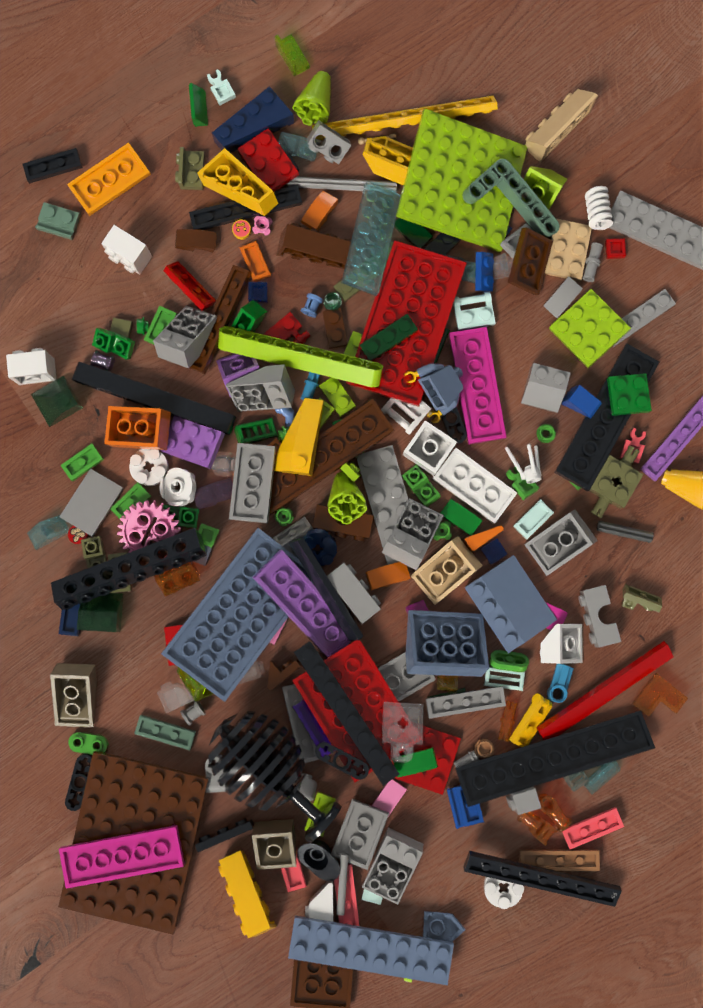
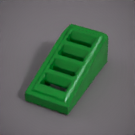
[234,417,277,444]

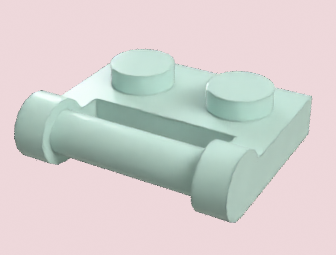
[453,291,496,331]

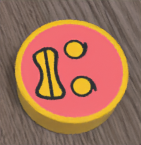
[232,219,251,240]

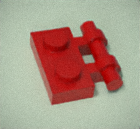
[263,312,311,344]

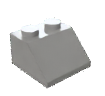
[521,363,570,413]

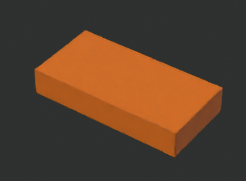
[239,240,271,283]

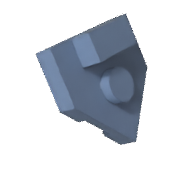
[423,911,466,942]

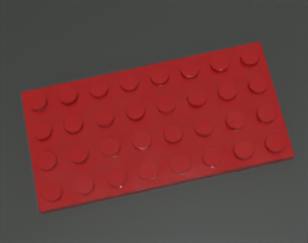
[346,240,467,407]

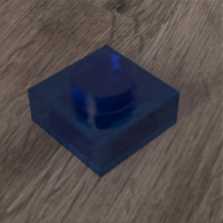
[248,282,268,303]
[481,538,507,565]

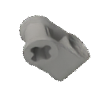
[205,754,227,793]

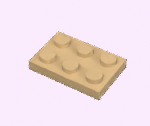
[545,219,592,281]

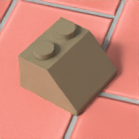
[252,819,297,870]

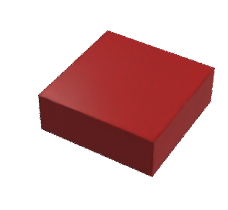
[605,238,626,259]

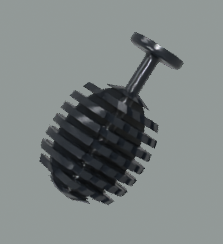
[208,711,342,843]

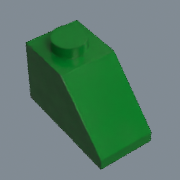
[231,300,268,332]

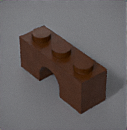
[312,505,374,542]

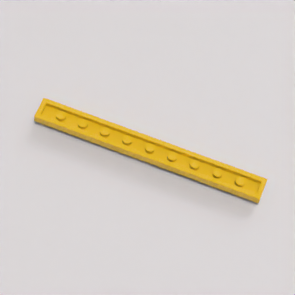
[312,96,498,140]

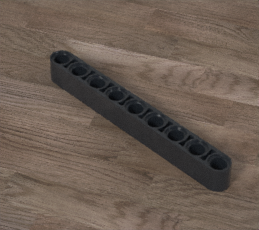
[72,362,237,435]

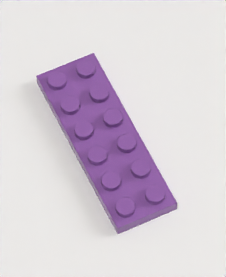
[252,550,350,658]

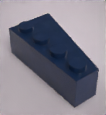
[212,86,294,153]

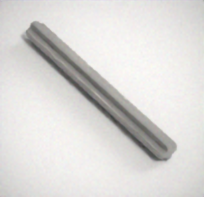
[287,176,397,193]

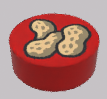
[68,526,88,545]

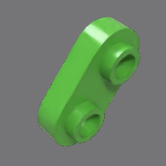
[489,650,529,672]
[68,732,109,755]

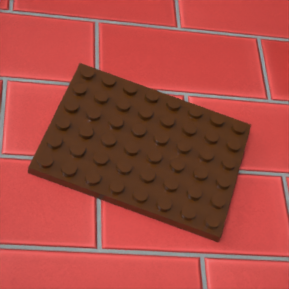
[58,751,209,935]

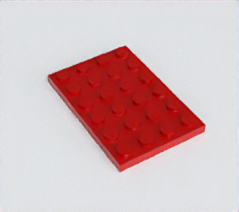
[292,640,422,783]

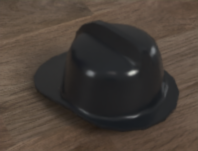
[297,840,340,881]

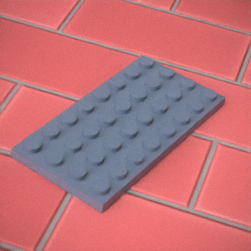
[161,528,313,702]

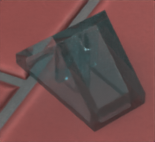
[27,515,69,550]

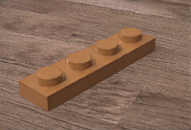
[519,849,600,871]

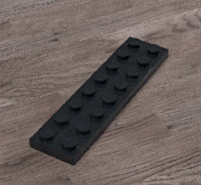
[554,343,659,492]

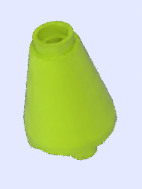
[293,71,331,126]
[327,472,367,524]

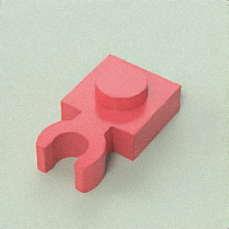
[619,428,646,464]

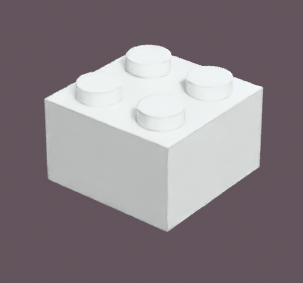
[101,225,152,275]
[6,348,57,385]
[403,420,457,476]

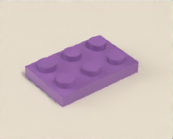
[160,416,225,469]

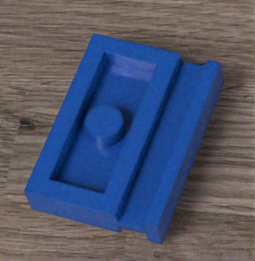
[446,785,484,829]

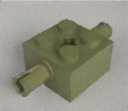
[589,446,644,518]

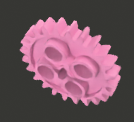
[117,500,181,557]

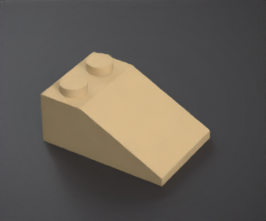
[410,536,483,605]

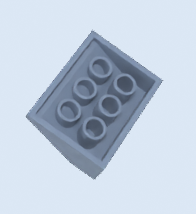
[465,555,557,653]
[406,610,489,677]

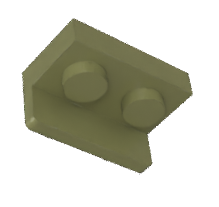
[175,147,205,190]

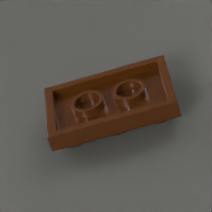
[508,227,553,295]

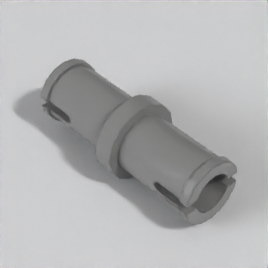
[583,242,603,282]

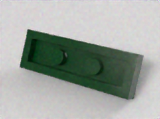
[359,314,418,361]

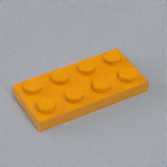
[67,142,151,216]

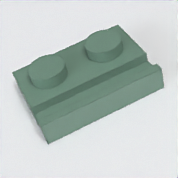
[35,202,81,240]

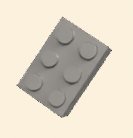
[327,563,381,624]

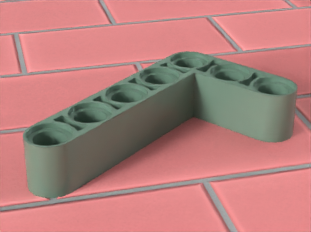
[462,158,559,238]

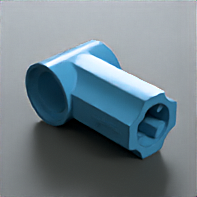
[547,664,574,703]

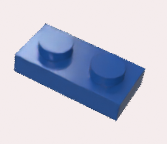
[475,252,494,292]

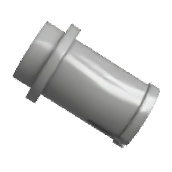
[453,750,480,768]

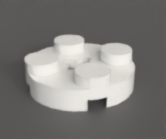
[129,449,169,486]
[159,468,196,507]
[484,877,524,909]

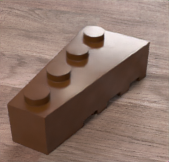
[276,223,360,271]

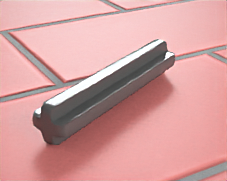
[596,521,654,543]

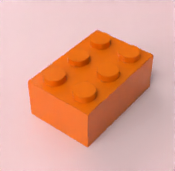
[104,406,171,450]

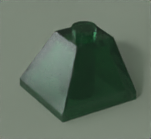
[31,376,83,427]

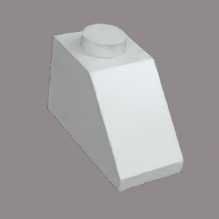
[305,881,333,922]

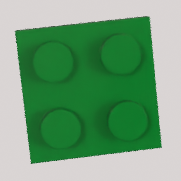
[607,374,652,416]

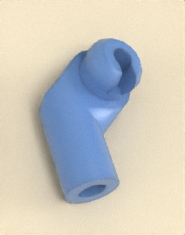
[275,408,295,427]

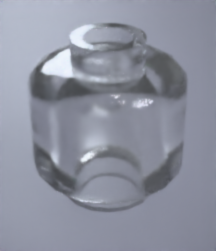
[211,452,236,477]

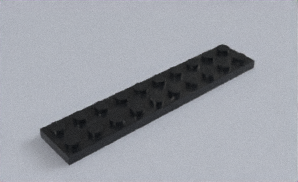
[455,710,655,807]

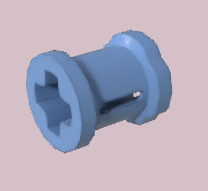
[300,293,323,318]

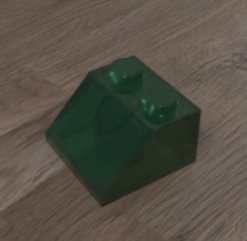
[77,593,123,632]

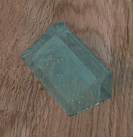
[583,761,621,795]

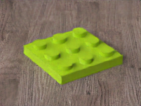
[549,289,631,368]

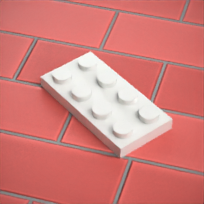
[433,448,517,524]

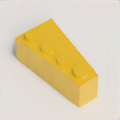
[197,148,278,216]
[218,850,277,938]

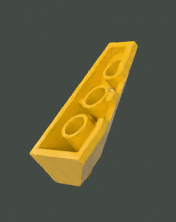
[274,398,324,476]

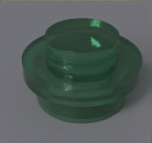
[323,292,342,310]

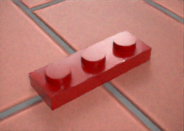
[163,261,216,311]

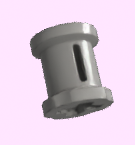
[180,700,206,725]

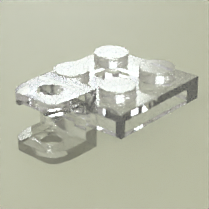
[382,702,424,763]

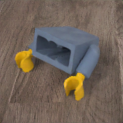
[404,363,463,423]

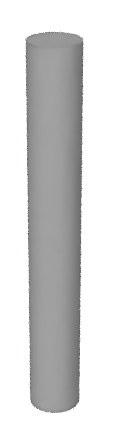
[337,853,349,916]

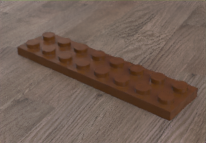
[269,399,395,516]

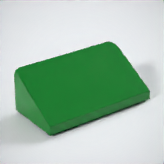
[189,83,208,127]

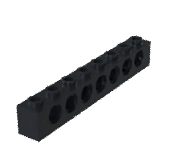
[51,528,207,610]

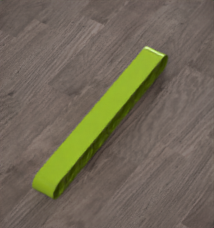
[218,326,383,387]

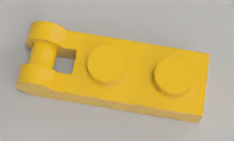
[509,694,552,747]

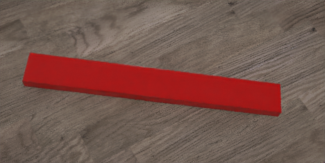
[536,641,674,741]

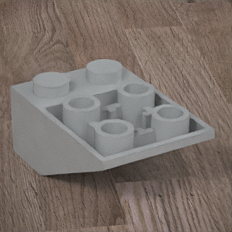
[153,305,217,368]
[226,364,295,412]
[382,498,444,570]
[362,827,424,905]

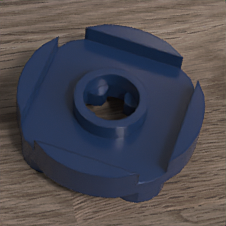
[303,529,337,566]

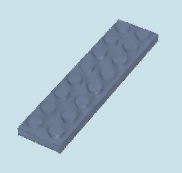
[288,915,454,985]

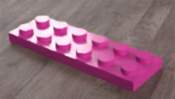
[449,327,507,445]
[59,825,185,889]

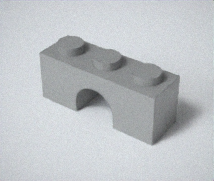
[578,585,621,648]

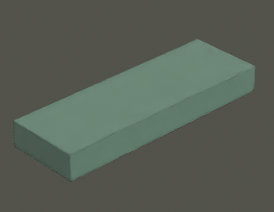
[134,715,196,750]

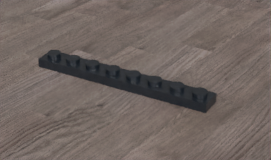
[294,641,399,786]
[463,850,622,907]

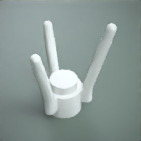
[505,444,542,484]

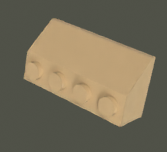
[525,89,598,163]

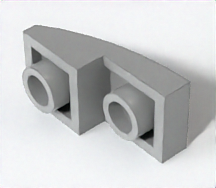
[543,276,583,318]

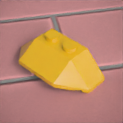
[363,136,413,185]

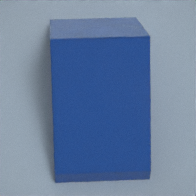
[561,385,602,418]

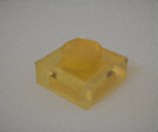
[437,675,458,692]

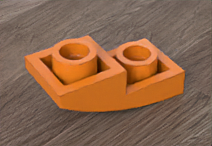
[301,191,338,230]
[366,562,411,591]

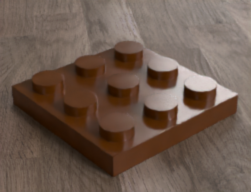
[290,959,353,1008]

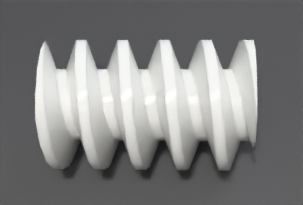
[585,186,613,230]

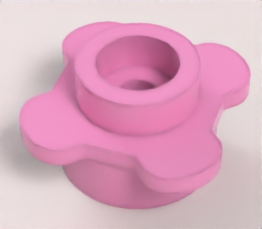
[252,216,272,236]

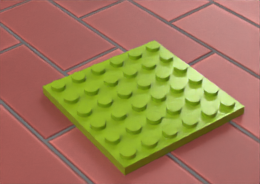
[396,109,527,252]

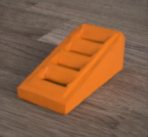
[463,526,504,552]

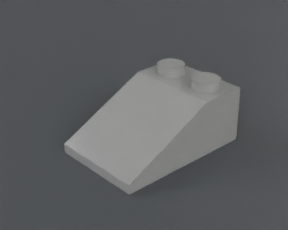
[524,509,598,576]

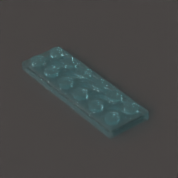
[341,181,401,296]

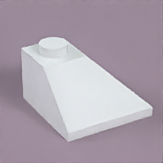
[540,624,583,664]

